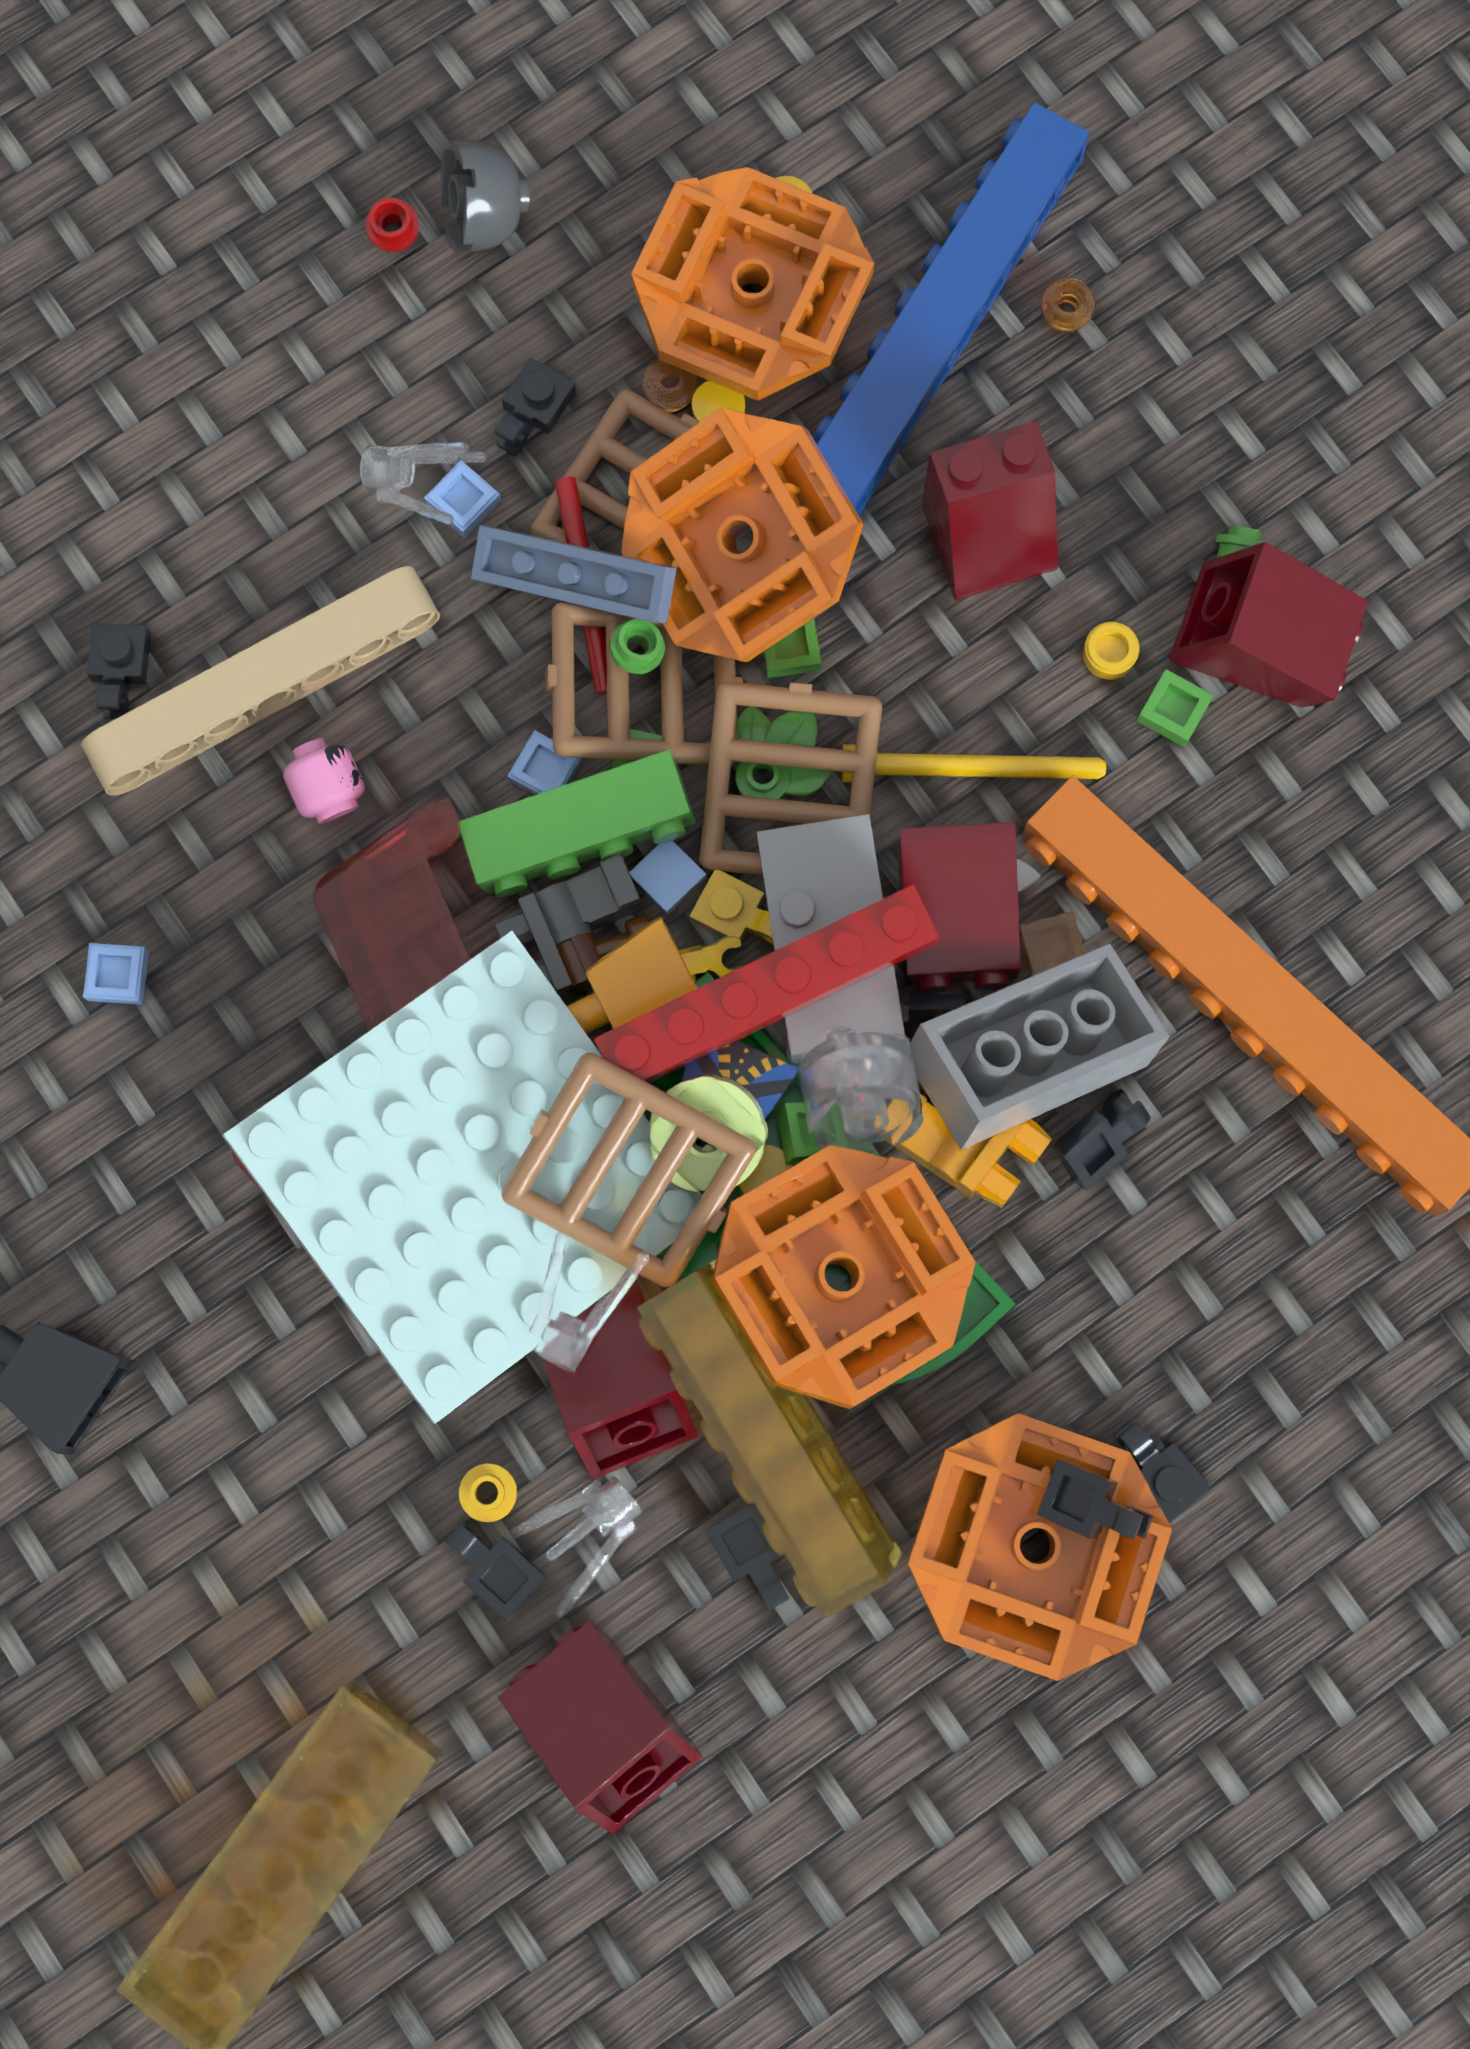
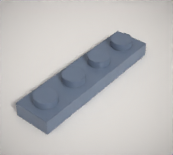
[471,525,677,623]

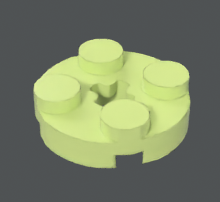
[649,1074,768,1192]

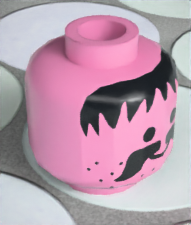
[283,738,365,824]

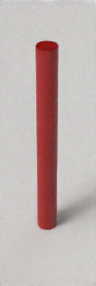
[554,477,607,695]

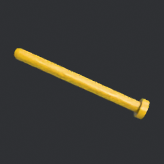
[841,744,1106,783]

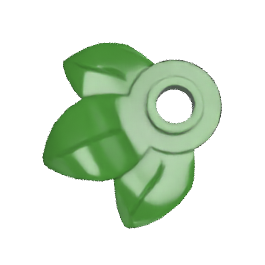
[735,706,832,799]

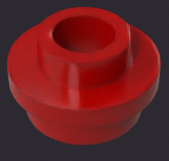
[366,198,419,252]

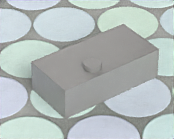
[757,814,905,1064]
[904,944,1170,1150]

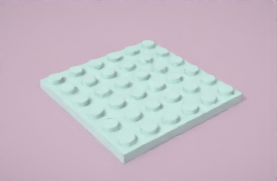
[222,931,702,1424]

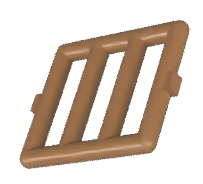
[530,389,699,550]
[545,602,743,766]
[699,681,882,875]
[501,1053,756,1287]

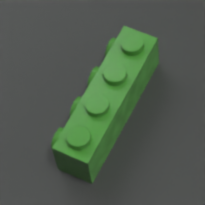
[458,749,697,897]

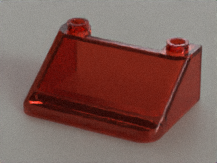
[314,796,471,1031]

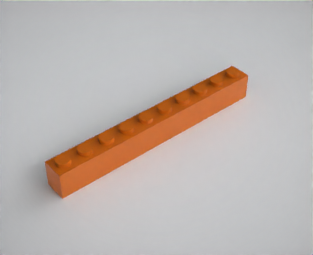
[1021,775,1470,1216]

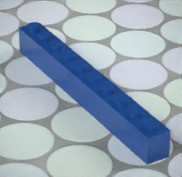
[813,102,1090,515]

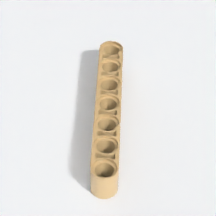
[81,566,440,796]

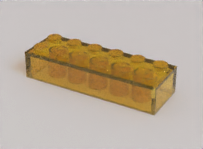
[637,1259,902,1619]
[117,1680,445,2049]

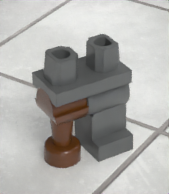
[494,854,649,1000]

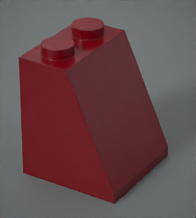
[921,420,1058,601]
[1169,542,1368,708]
[898,822,1021,993]
[537,1273,699,1480]
[498,1620,703,1834]

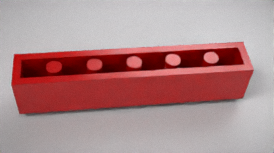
[594,884,940,1083]

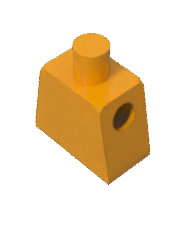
[567,916,698,1034]

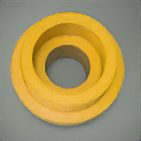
[459,1464,517,1522]

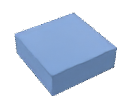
[424,460,502,538]
[507,730,583,795]
[629,840,707,916]
[83,943,149,1005]

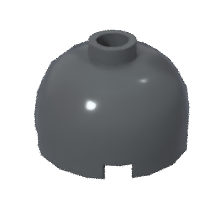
[441,140,530,252]

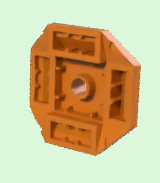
[631,167,874,401]
[621,407,864,662]
[711,1145,976,1409]
[907,1413,1172,1681]

